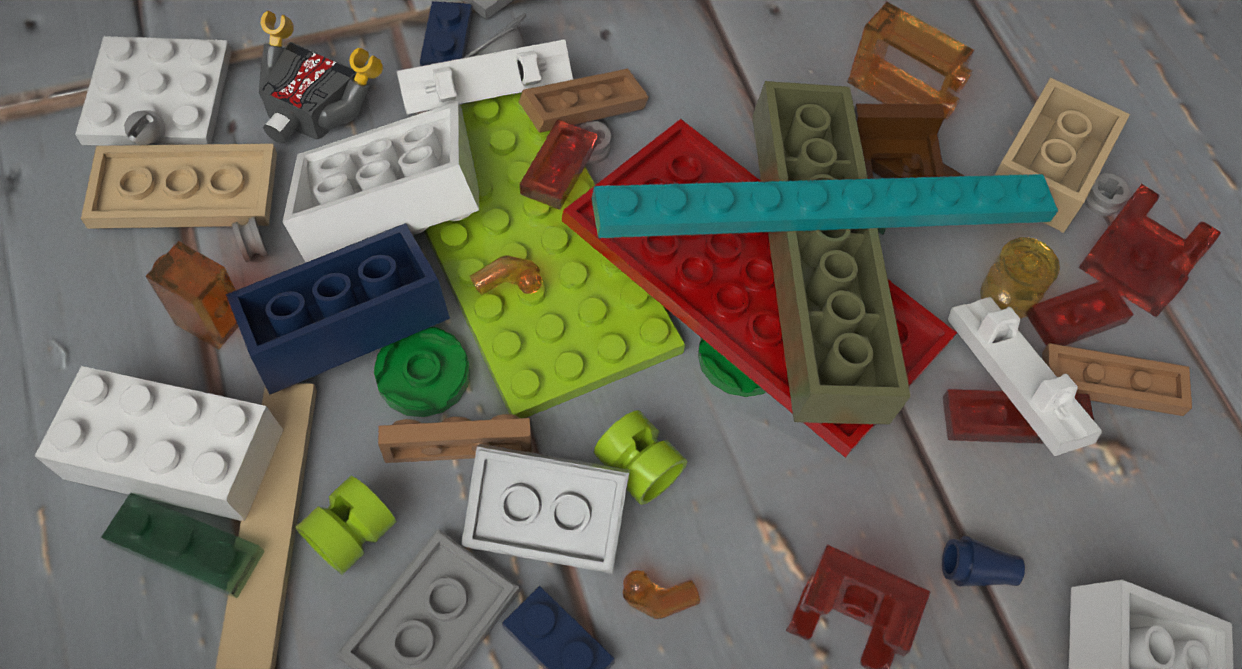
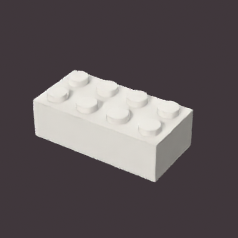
[35,366,283,521]

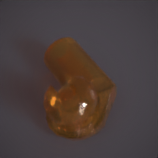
[470,255,543,295]
[622,570,701,619]

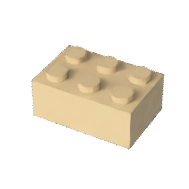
[995,77,1130,233]

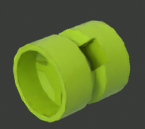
[593,410,688,505]
[295,475,396,575]

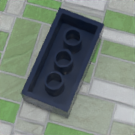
[226,223,450,395]

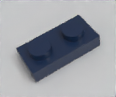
[420,1,473,66]
[502,586,615,669]

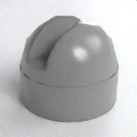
[124,110,165,145]

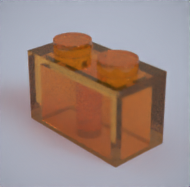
[145,241,238,350]

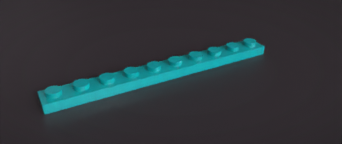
[592,174,1058,238]

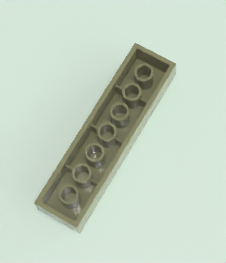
[752,81,911,425]

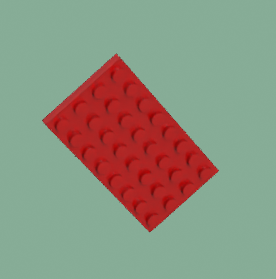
[561,119,957,458]

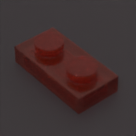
[520,119,597,210]
[1026,278,1134,346]

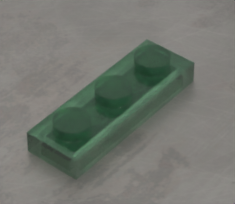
[101,492,265,598]

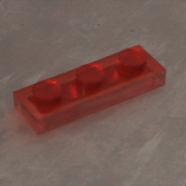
[943,389,1094,444]

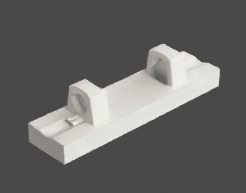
[396,39,573,114]
[948,297,1102,456]

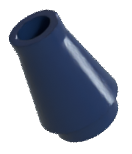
[942,536,1025,587]

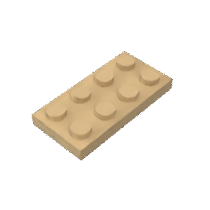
[81,144,277,229]

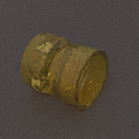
[980,237,1060,319]

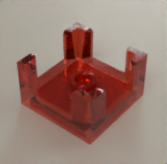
[1078,184,1222,317]
[786,544,931,669]

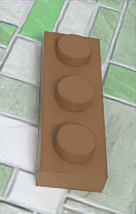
[519,68,649,133]
[1042,343,1192,416]
[378,414,532,463]

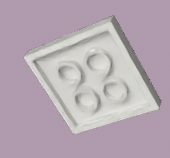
[75,36,232,146]

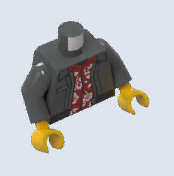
[259,11,383,144]

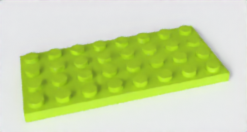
[424,92,685,418]

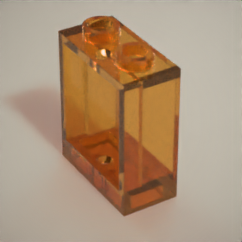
[847,2,975,120]

